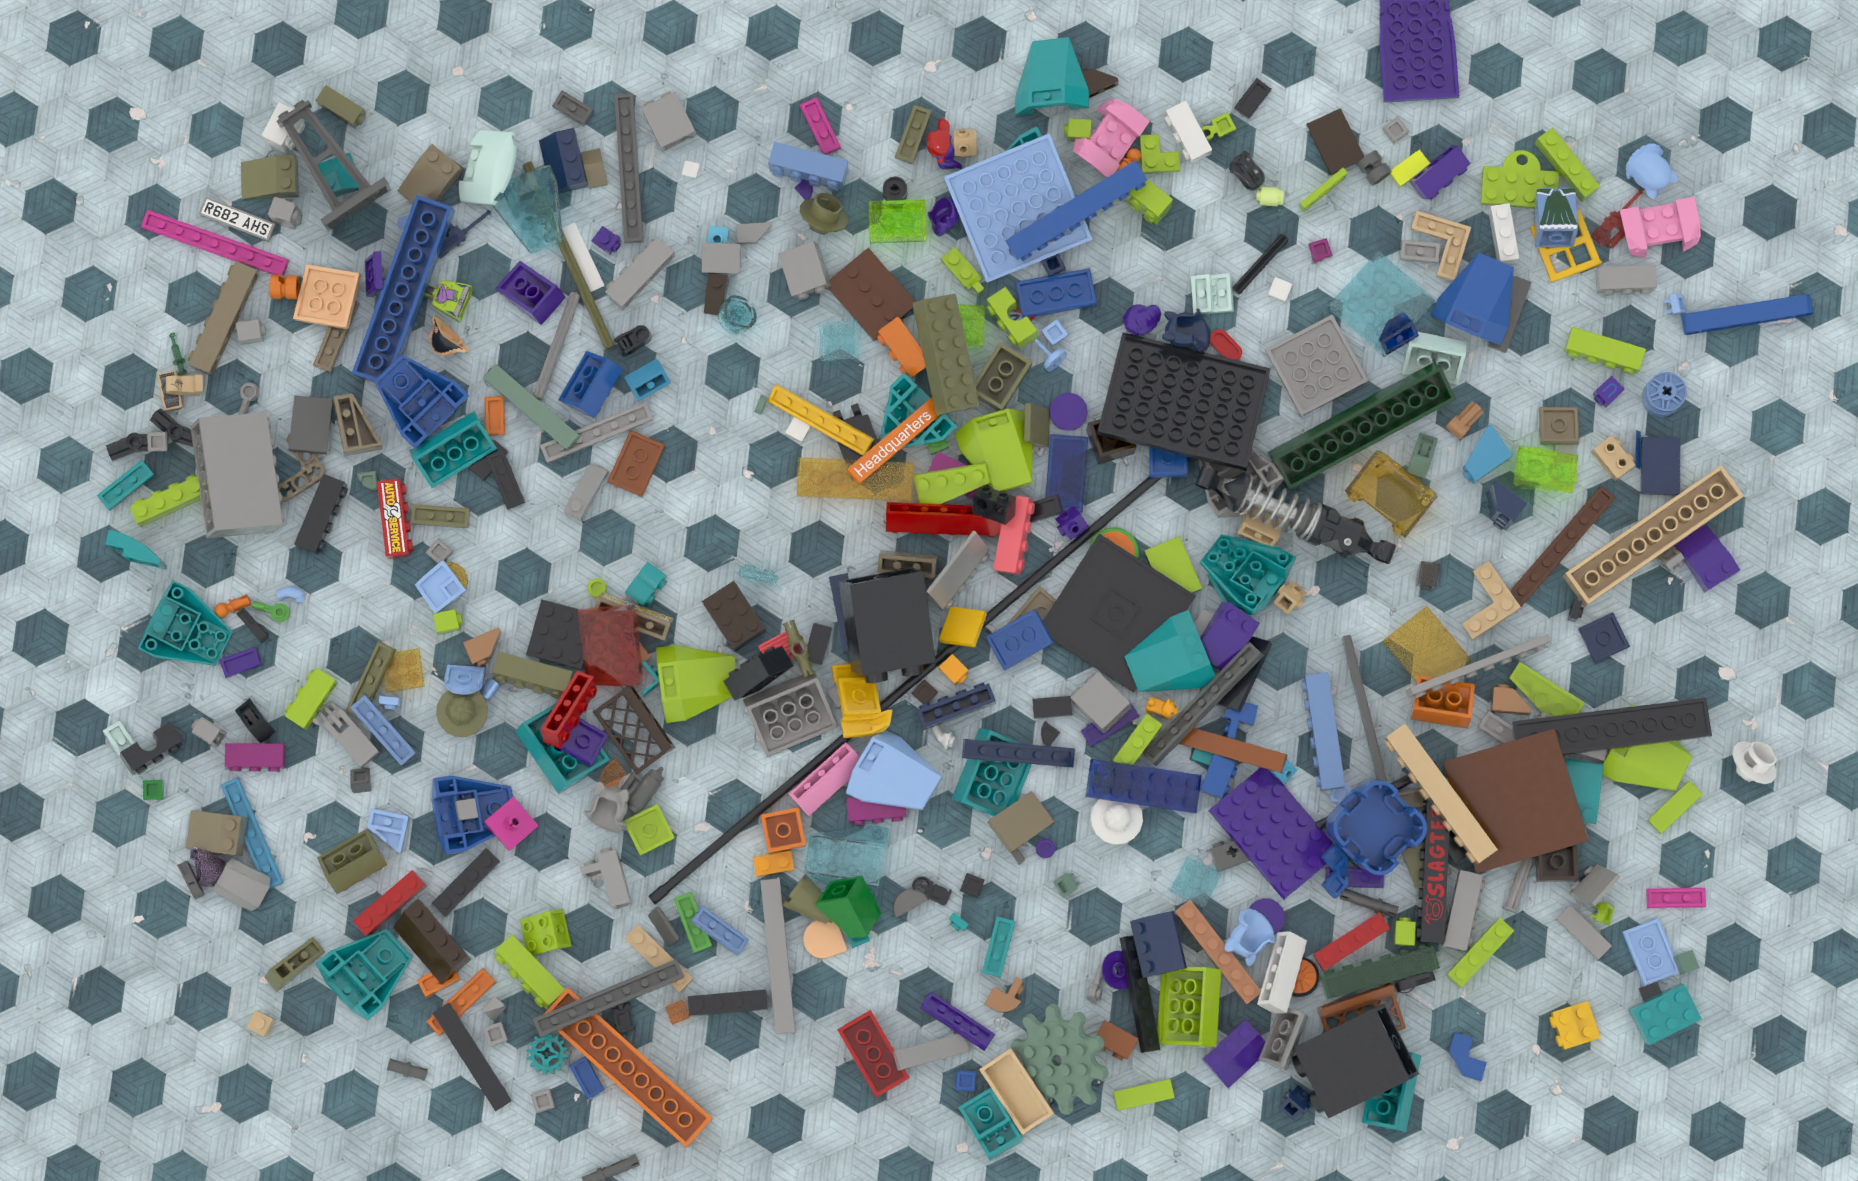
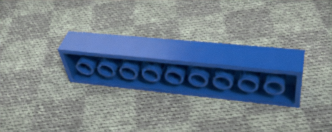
[352,195,455,383]

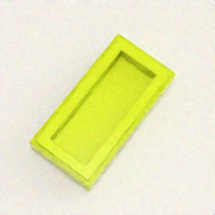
[1390,149,1430,187]

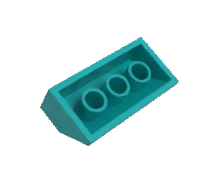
[409,411,497,488]
[1362,1052,1421,1132]

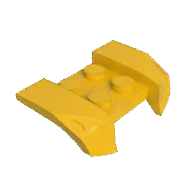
[831,664,892,738]

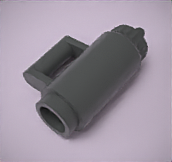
[620,767,664,814]

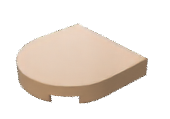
[803,921,847,959]

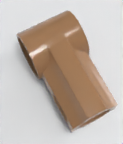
[1446,401,1484,440]

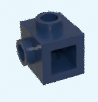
[1279,1085,1311,1121]

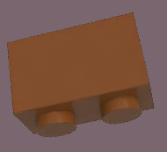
[1096,1020,1138,1061]

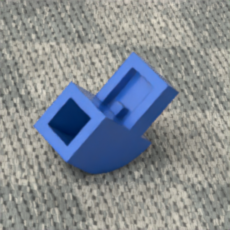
[1223,703,1258,739]

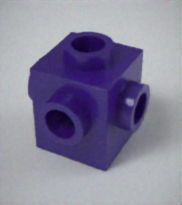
[1055,506,1089,540]

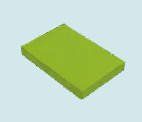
[1144,536,1202,593]

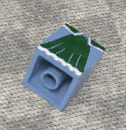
[1535,187,1578,247]

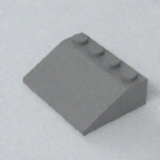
[926,531,990,611]
[743,670,837,757]

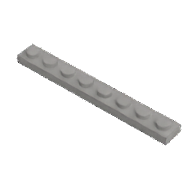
[1406,634,1551,699]

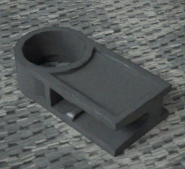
[177,860,205,900]

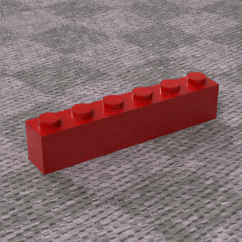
[886,502,1001,537]

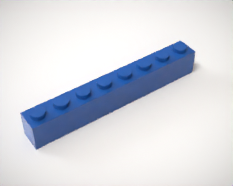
[1005,160,1148,261]

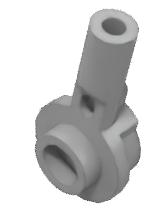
[238,383,259,414]
[1087,965,1103,1003]

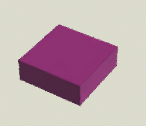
[1308,238,1333,263]

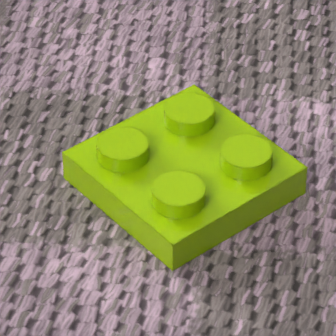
[623,804,675,856]

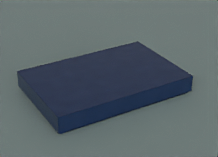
[1640,437,1680,495]

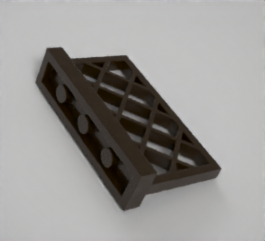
[593,685,676,774]

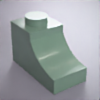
[1407,433,1438,478]

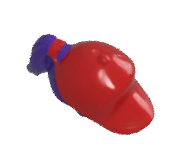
[926,118,963,170]

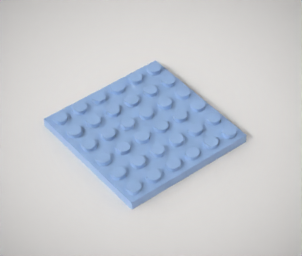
[944,133,1093,283]

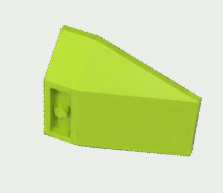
[954,408,1033,492]
[656,645,737,724]
[1602,704,1693,791]

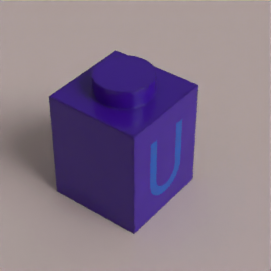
[1593,376,1625,408]

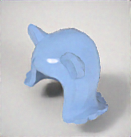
[1626,143,1678,199]
[1224,908,1275,966]

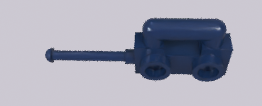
[439,210,491,259]

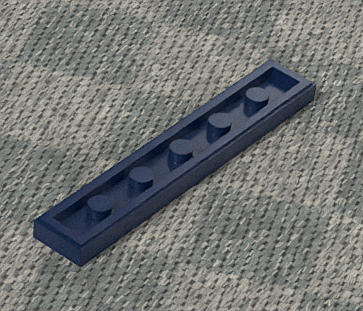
[962,739,1075,768]

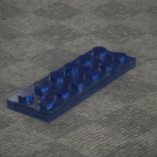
[1085,759,1202,813]

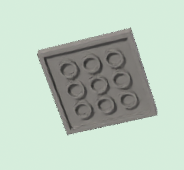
[1265,315,1369,417]

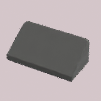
[648,906,680,947]

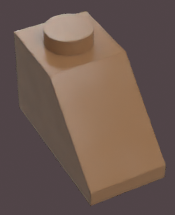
[463,627,502,667]
[1490,684,1531,715]

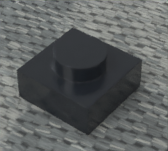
[1567,599,1584,622]

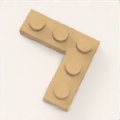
[1411,211,1471,281]
[1462,561,1521,641]

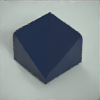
[1040,253,1066,276]

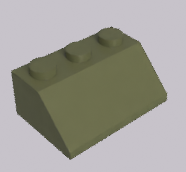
[317,828,387,894]

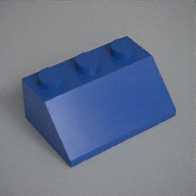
[558,351,623,418]

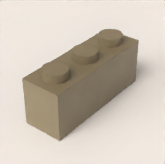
[877,550,938,579]

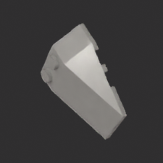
[1198,450,1284,518]

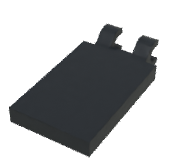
[833,403,888,481]

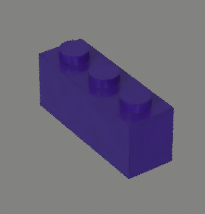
[1409,145,1471,200]

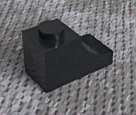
[235,698,276,744]

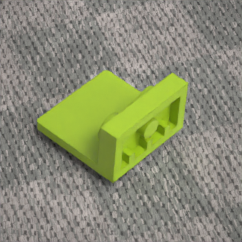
[520,909,572,956]

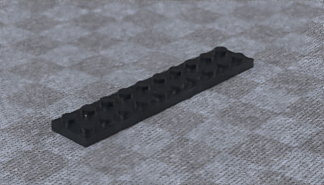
[1512,698,1712,755]

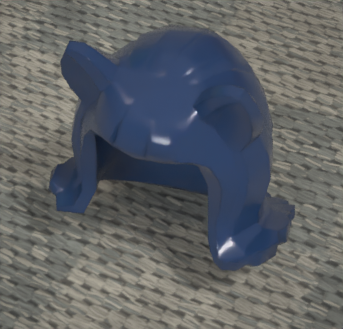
[1162,308,1210,352]

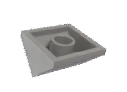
[702,243,742,273]

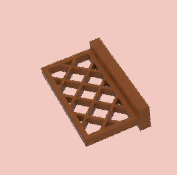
[1316,983,1406,1032]

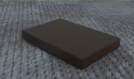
[1306,108,1364,175]

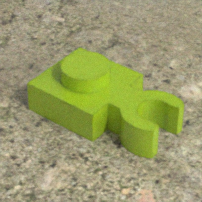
[1201,112,1236,141]

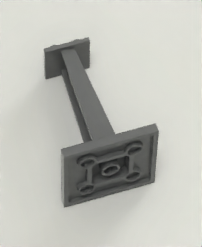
[276,100,391,232]

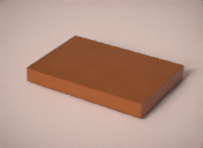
[607,430,665,497]

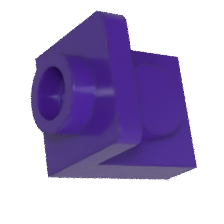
[591,226,621,255]

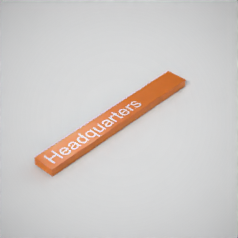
[846,397,941,485]

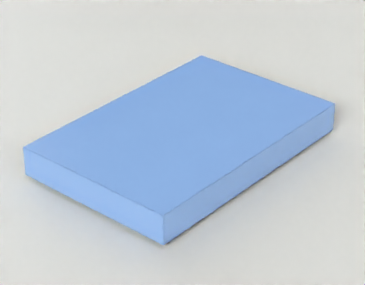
[1622,918,1679,986]

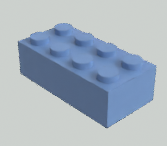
[768,142,849,192]

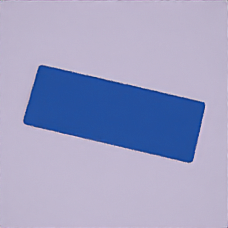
[1636,430,1641,469]

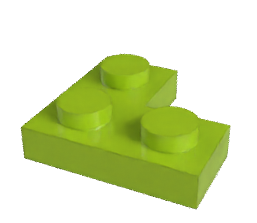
[1140,134,1180,174]

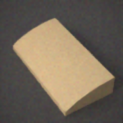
[979,1048,1054,1135]

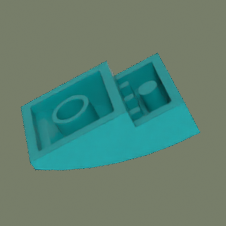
[105,530,167,569]
[958,1088,1023,1161]

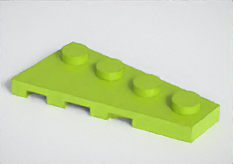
[913,463,991,504]
[1509,662,1585,716]

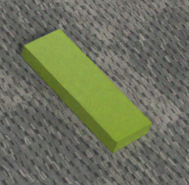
[1299,168,1347,212]
[1647,780,1703,834]
[1113,1079,1175,1111]

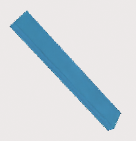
[220,777,284,890]

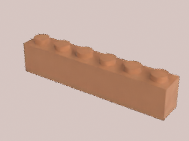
[1174,900,1261,1005]

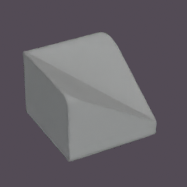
[481,996,507,1020]

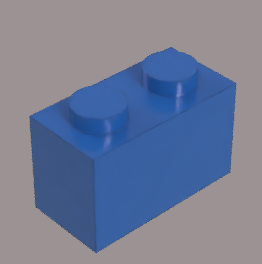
[1199,754,1237,800]

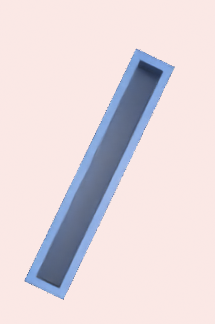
[1301,672,1345,791]

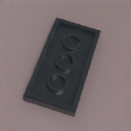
[1216,636,1272,712]

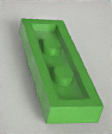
[673,892,712,953]

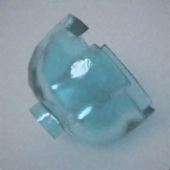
[718,295,757,334]

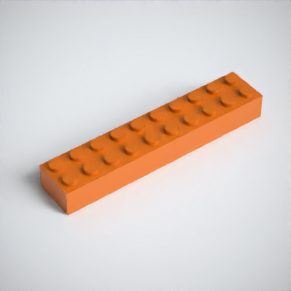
[544,988,714,1148]

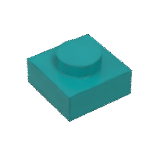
[949,913,969,932]

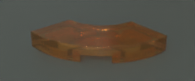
[599,758,626,787]

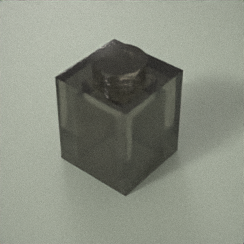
[1416,561,1440,591]

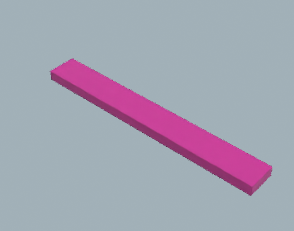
[141,210,289,276]

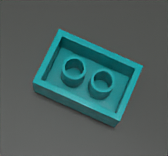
[1628,983,1702,1045]

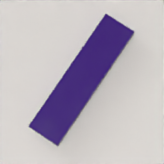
[920,991,995,1051]

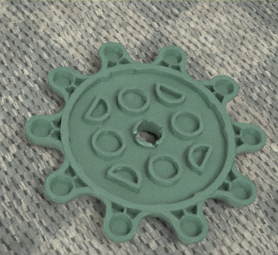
[1011,1003,1109,1115]

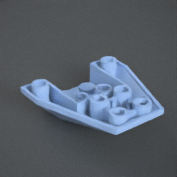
[846,730,942,810]

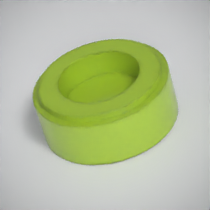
[587,578,607,598]

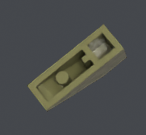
[264,937,325,992]

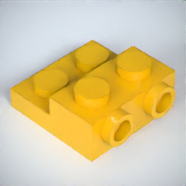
[1549,1001,1601,1050]

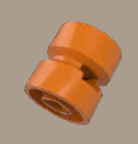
[269,274,300,300]

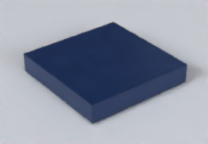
[1578,612,1630,663]

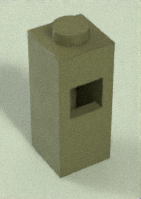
[315,85,366,129]

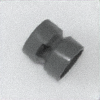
[1357,150,1392,186]

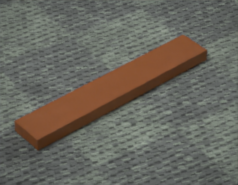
[1179,728,1288,774]

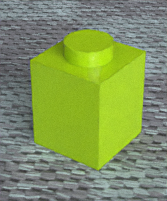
[1064,118,1092,142]
[433,609,463,635]
[1393,918,1416,946]

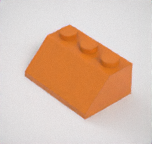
[877,317,926,378]
[1411,675,1475,729]

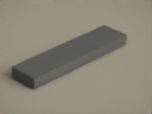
[1488,276,1531,353]

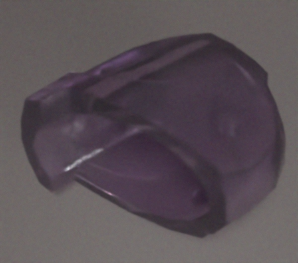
[190,847,226,887]

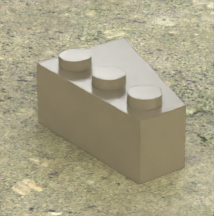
[333,393,383,457]

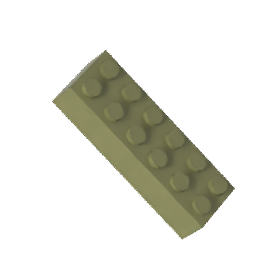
[912,294,980,415]

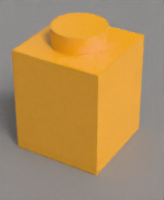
[938,654,968,686]

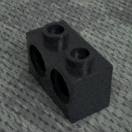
[972,486,1016,525]

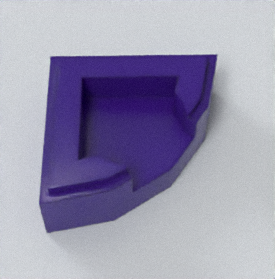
[794,180,813,200]

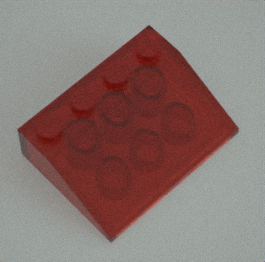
[578,605,644,686]

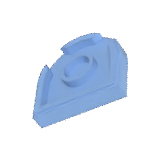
[444,665,486,695]

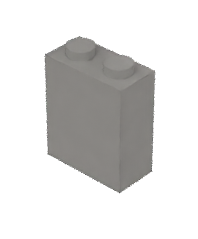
[641,92,696,152]
[778,241,831,300]
[1070,672,1131,734]

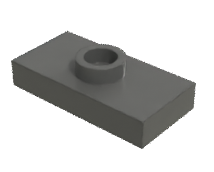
[552,90,594,126]

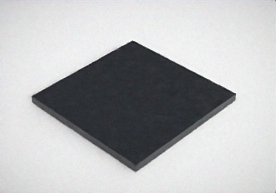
[1043,534,1196,693]

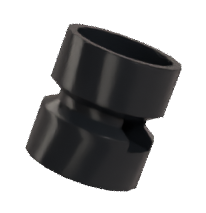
[883,176,908,206]

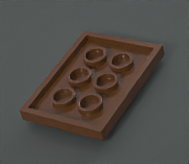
[828,248,915,341]

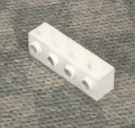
[1257,932,1307,1014]

